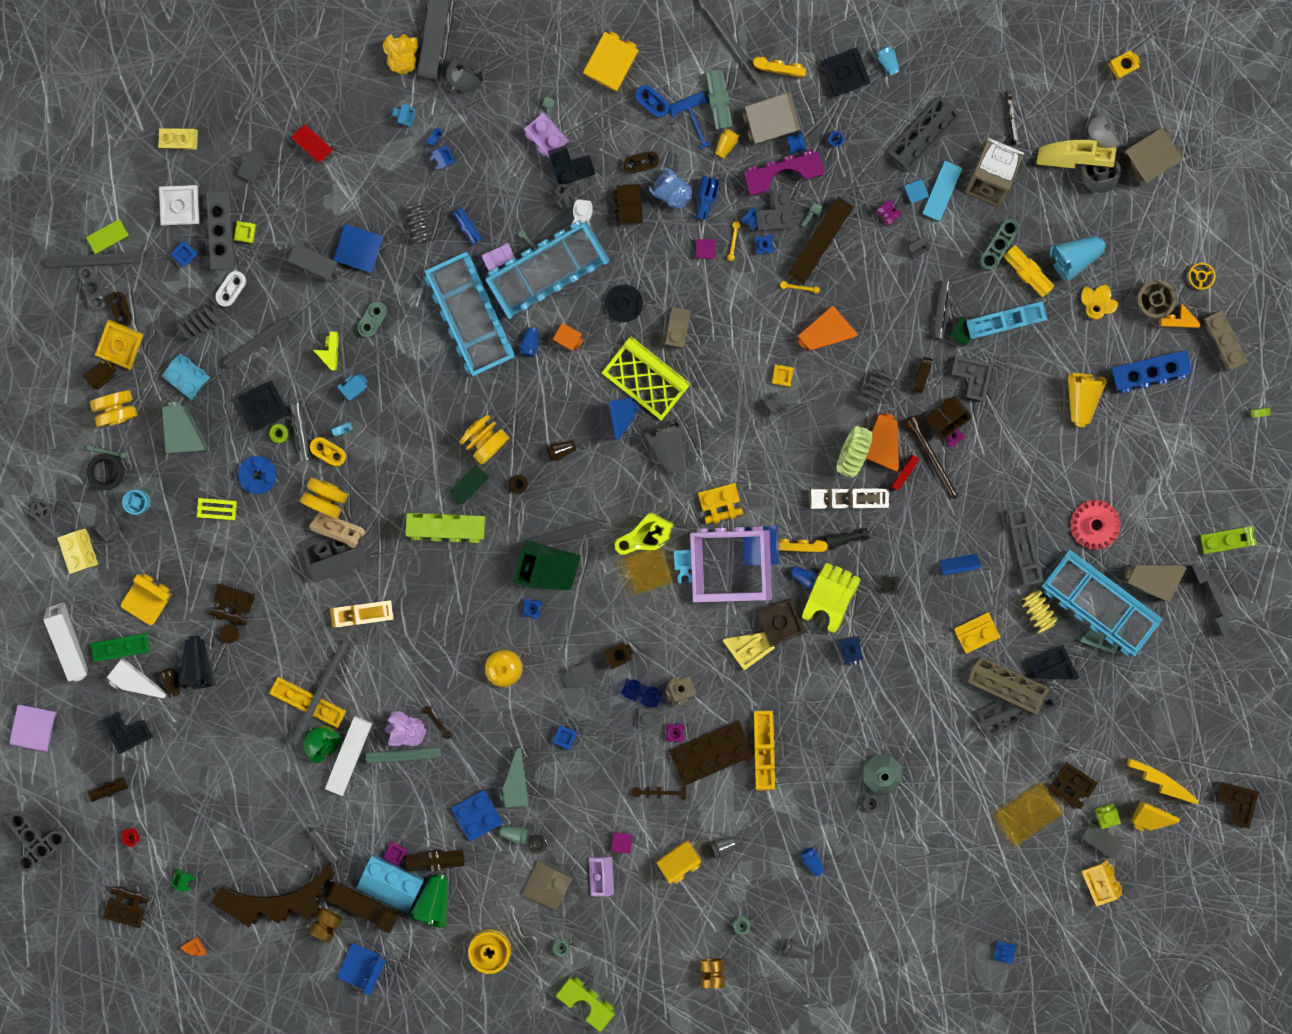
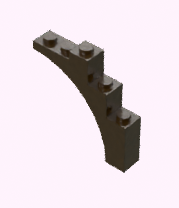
[211,863,335,927]

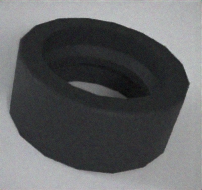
[86,454,124,490]

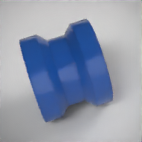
[786,132,806,154]
[741,207,758,231]

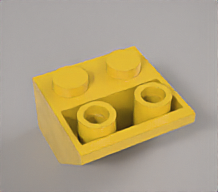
[657,839,702,884]

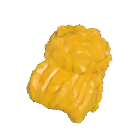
[383,34,418,74]

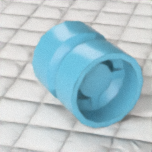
[122,490,151,515]

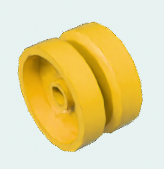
[90,390,138,428]
[299,477,349,519]
[468,929,511,974]

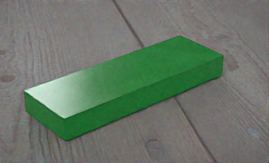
[90,633,151,662]

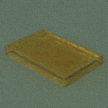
[994,782,1063,846]

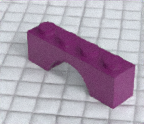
[744,150,825,196]

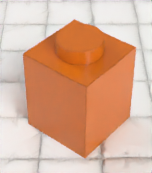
[553,323,584,351]

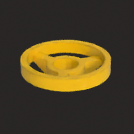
[1188,263,1216,290]

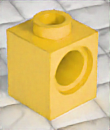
[1108,50,1140,80]

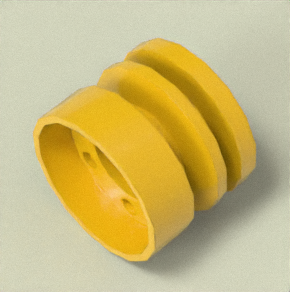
[459,414,510,465]

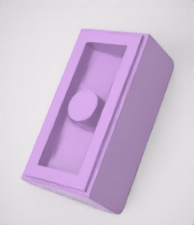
[589,857,614,896]

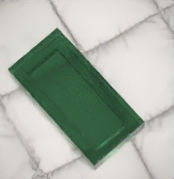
[449,464,489,505]

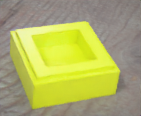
[234,221,256,243]

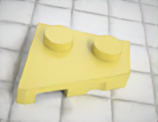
[723,632,775,670]

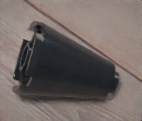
[177,636,216,689]

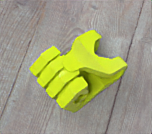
[615,512,674,555]
[802,563,861,634]

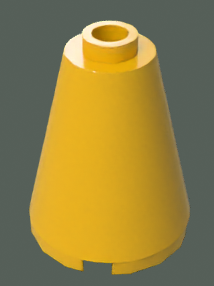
[1068,373,1107,427]

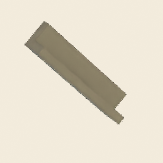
[968,657,1050,715]

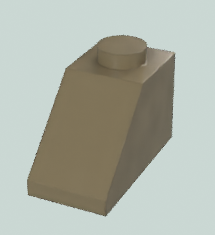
[665,307,691,348]

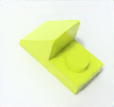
[313,331,339,371]

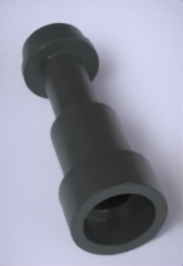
[825,528,869,550]

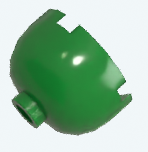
[303,726,341,764]

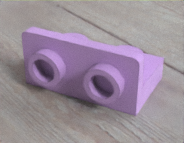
[524,112,569,158]

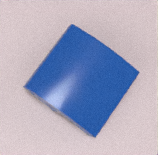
[333,224,384,273]
[743,526,779,565]

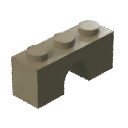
[1202,310,1248,371]

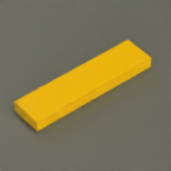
[269,676,346,728]

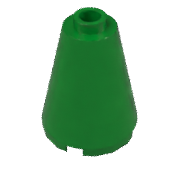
[409,874,449,929]

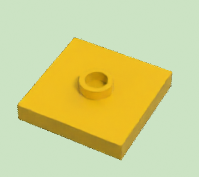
[95,320,144,370]

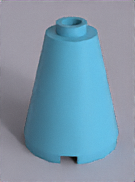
[1050,236,1106,281]

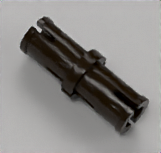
[88,777,128,802]

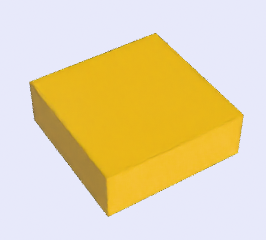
[772,364,794,387]

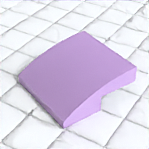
[10,705,56,752]

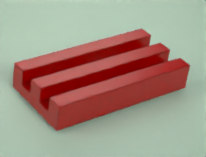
[891,455,919,491]

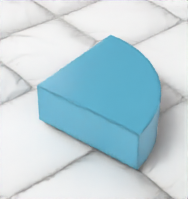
[331,422,353,436]

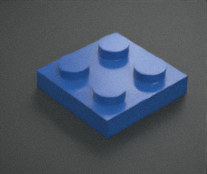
[451,789,504,842]

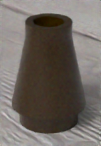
[547,440,577,462]
[159,668,181,698]

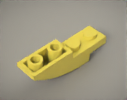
[1037,140,1116,168]

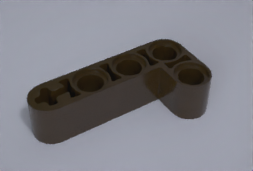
[325,881,400,933]

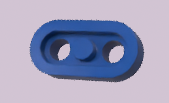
[636,85,669,118]

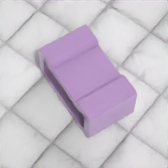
[481,243,516,271]

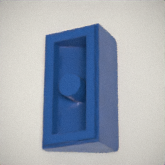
[940,554,981,575]

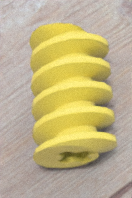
[1019,590,1057,634]

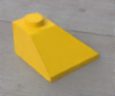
[1131,800,1180,832]

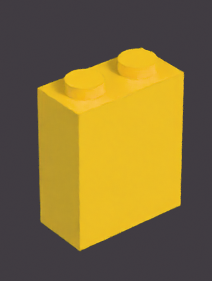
[583,31,639,92]

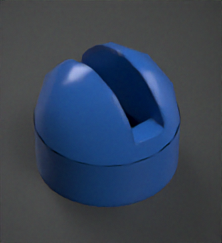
[828,131,844,147]

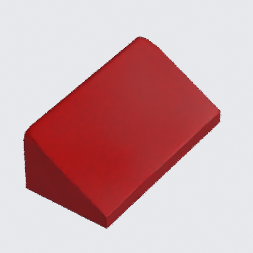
[291,124,333,164]

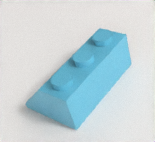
[356,854,424,913]

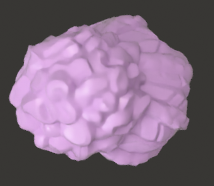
[385,711,426,746]

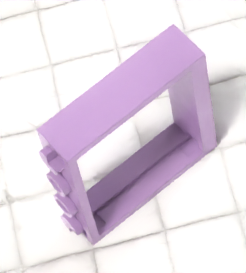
[690,527,772,602]

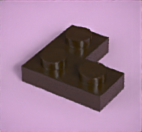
[1216,782,1259,829]

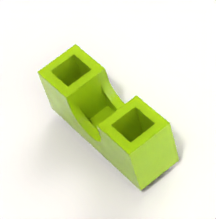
[556,976,615,1032]

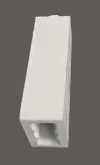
[43,602,88,682]

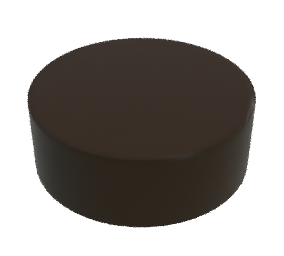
[220,624,240,643]

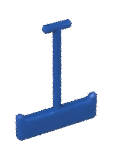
[669,91,712,149]

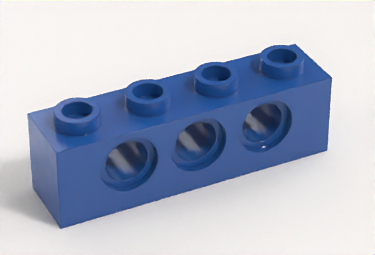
[1110,350,1192,393]

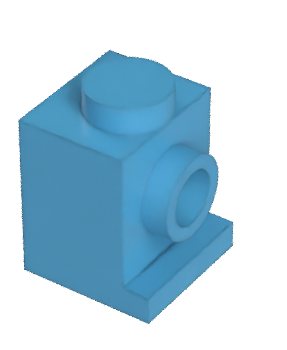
[337,373,368,401]

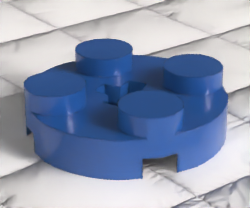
[238,456,277,494]

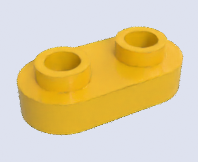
[310,437,346,466]

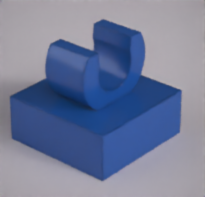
[430,146,456,170]
[993,940,1016,964]

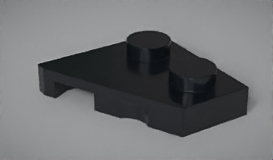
[1028,645,1079,680]

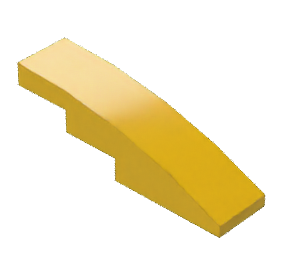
[754,711,775,791]
[1127,758,1198,804]

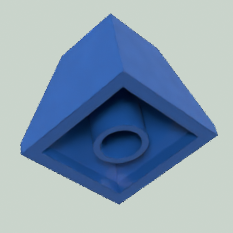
[609,398,638,440]

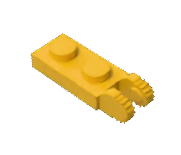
[753,57,806,78]
[779,539,828,552]

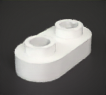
[216,271,246,307]

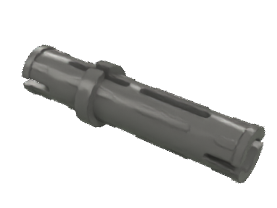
[932,281,953,339]
[289,403,311,462]

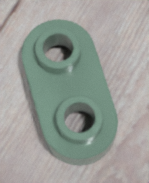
[358,302,387,338]

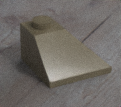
[522,860,573,911]

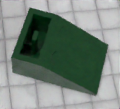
[513,540,581,590]

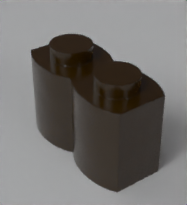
[613,184,643,225]
[83,360,117,390]
[925,396,972,440]

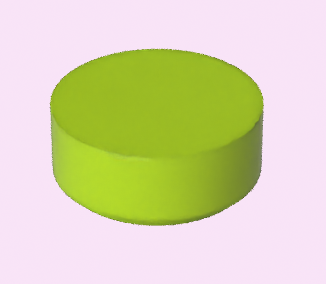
[1251,407,1271,418]

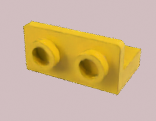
[1082,860,1122,907]

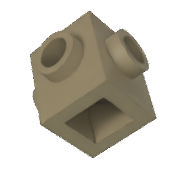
[665,677,697,706]

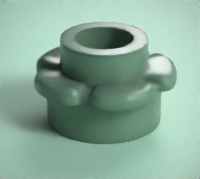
[732,916,751,935]
[552,939,571,957]

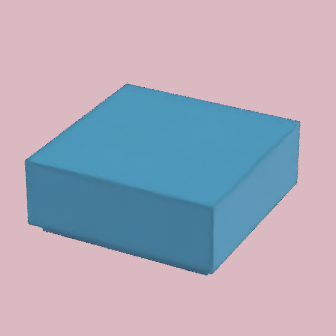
[904,179,929,204]

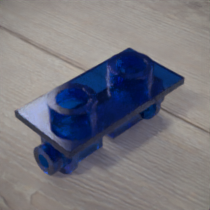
[621,679,662,708]

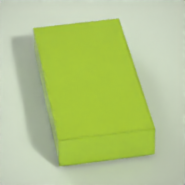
[86,219,129,254]

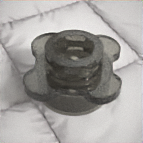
[880,575,901,595]

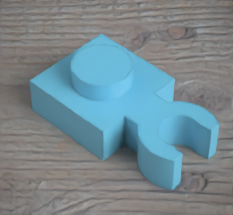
[674,550,692,583]

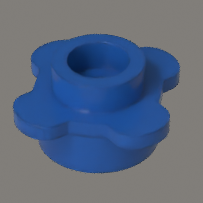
[754,235,775,255]
[522,598,542,619]

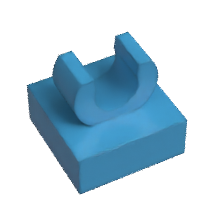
[392,104,417,127]

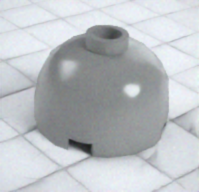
[1087,112,1123,148]

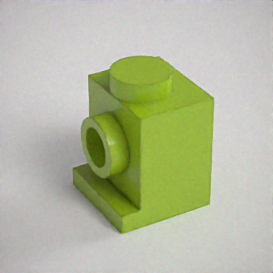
[1095,803,1121,829]

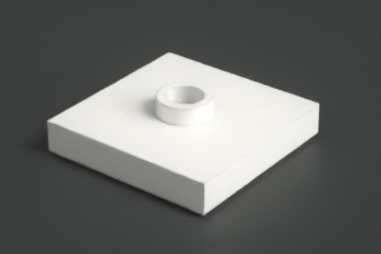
[159,185,200,226]

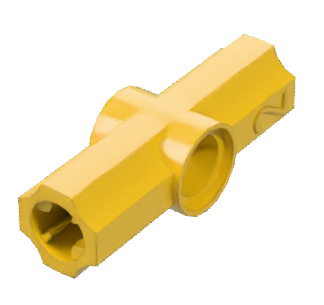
[1003,245,1054,298]

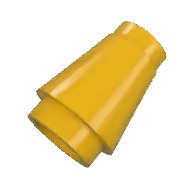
[715,128,739,158]

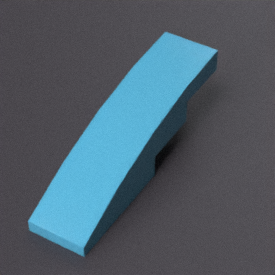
[966,301,1048,339]

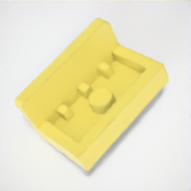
[57,529,98,574]

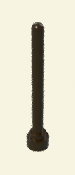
[904,415,958,499]

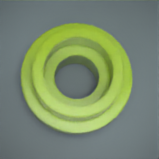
[269,424,288,443]

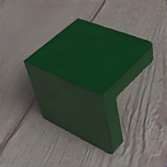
[949,316,970,346]

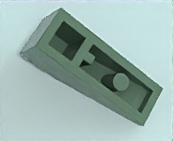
[500,746,529,808]

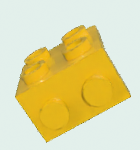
[121,573,173,625]

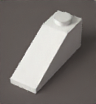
[107,659,169,698]

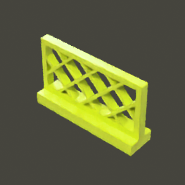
[602,336,691,421]

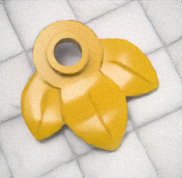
[1081,284,1118,320]

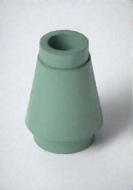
[500,825,529,845]

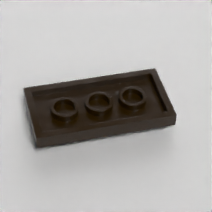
[669,720,754,786]

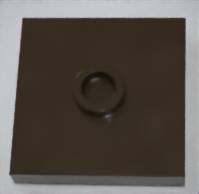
[756,598,806,647]

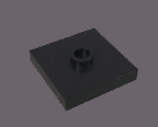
[821,47,871,97]
[237,380,289,432]

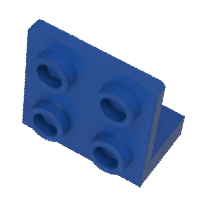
[337,943,387,996]

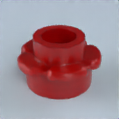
[121,828,140,847]

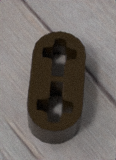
[623,151,659,174]
[109,291,134,327]
[913,356,933,394]

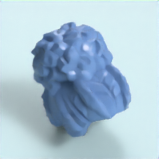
[649,168,692,209]

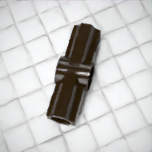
[406,850,465,872]

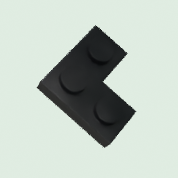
[548,145,595,186]
[102,712,154,755]

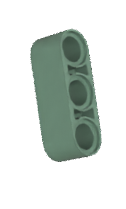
[980,219,1019,270]

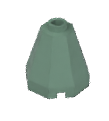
[863,755,902,793]

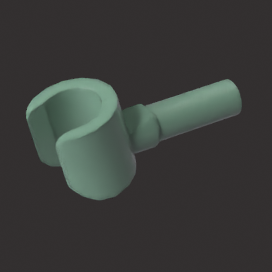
[542,97,555,118]
[801,203,822,227]

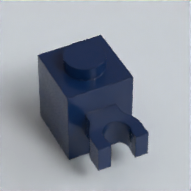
[839,636,863,666]

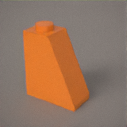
[797,306,858,351]
[866,412,899,471]

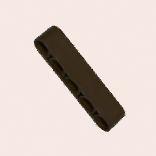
[787,196,854,285]

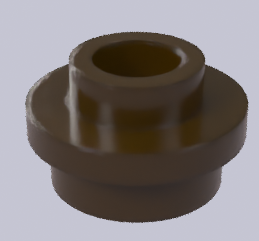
[509,475,528,494]

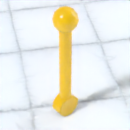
[727,221,740,261]
[780,281,820,294]

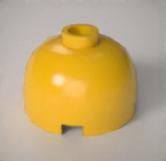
[485,649,523,687]

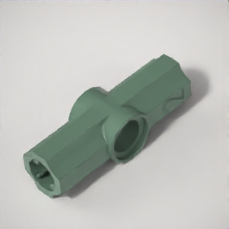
[706,70,732,130]

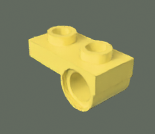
[158,128,198,150]

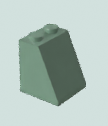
[162,402,209,453]

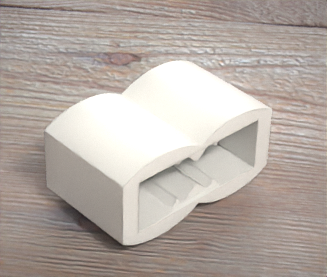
[572,200,593,241]

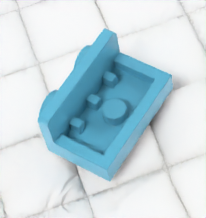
[162,354,210,400]

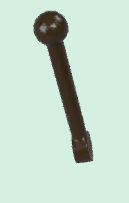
[424,706,452,739]

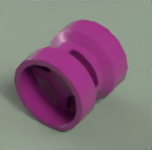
[875,200,902,226]

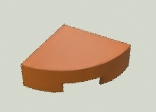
[181,936,207,956]

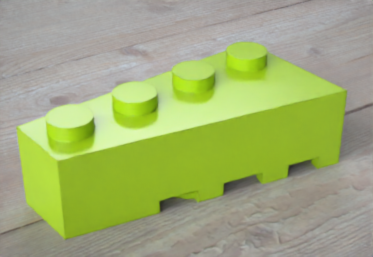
[406,513,486,543]

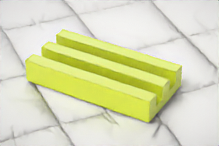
[197,498,237,520]

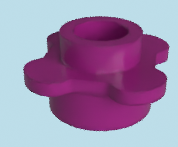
[945,428,965,447]
[666,723,685,742]

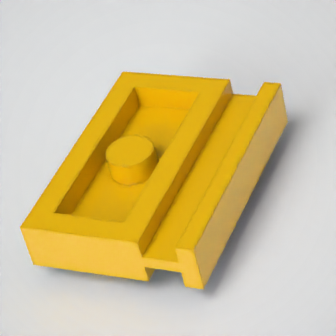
[954,612,1000,654]

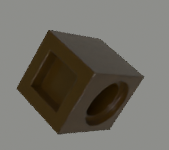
[603,641,634,669]

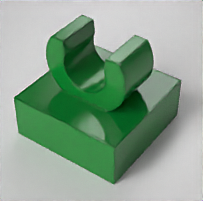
[170,868,196,893]

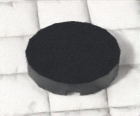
[605,284,643,323]

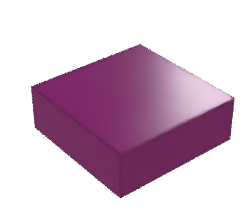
[696,239,716,259]
[611,831,633,854]
[383,841,409,867]

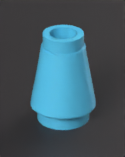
[877,46,900,76]

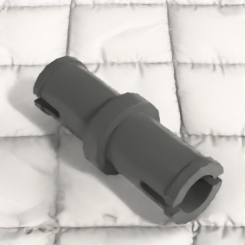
[308,826,341,864]

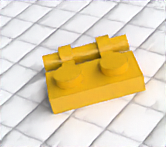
[698,483,743,524]

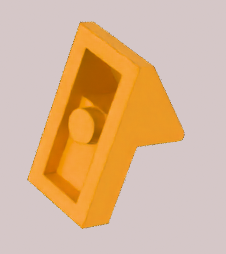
[1159,304,1200,328]

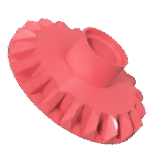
[1070,500,1121,550]

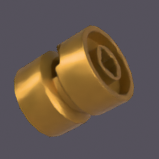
[308,907,343,943]
[700,958,725,989]

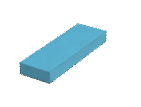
[922,161,962,222]

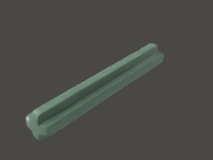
[365,747,441,764]

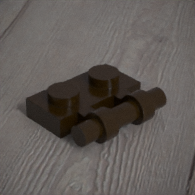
[209,583,256,626]
[1048,761,1098,809]
[103,886,149,928]

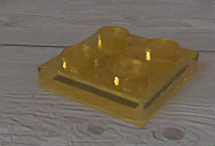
[624,547,673,594]

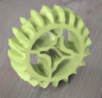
[837,426,873,478]

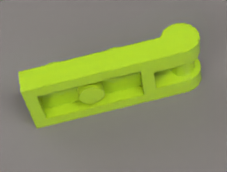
[1200,526,1257,554]

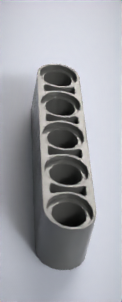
[418,0,451,80]

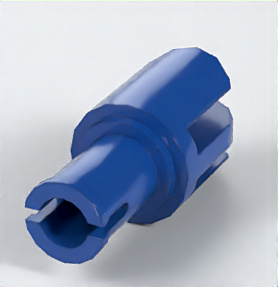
[696,175,721,220]

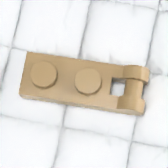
[310,512,365,548]

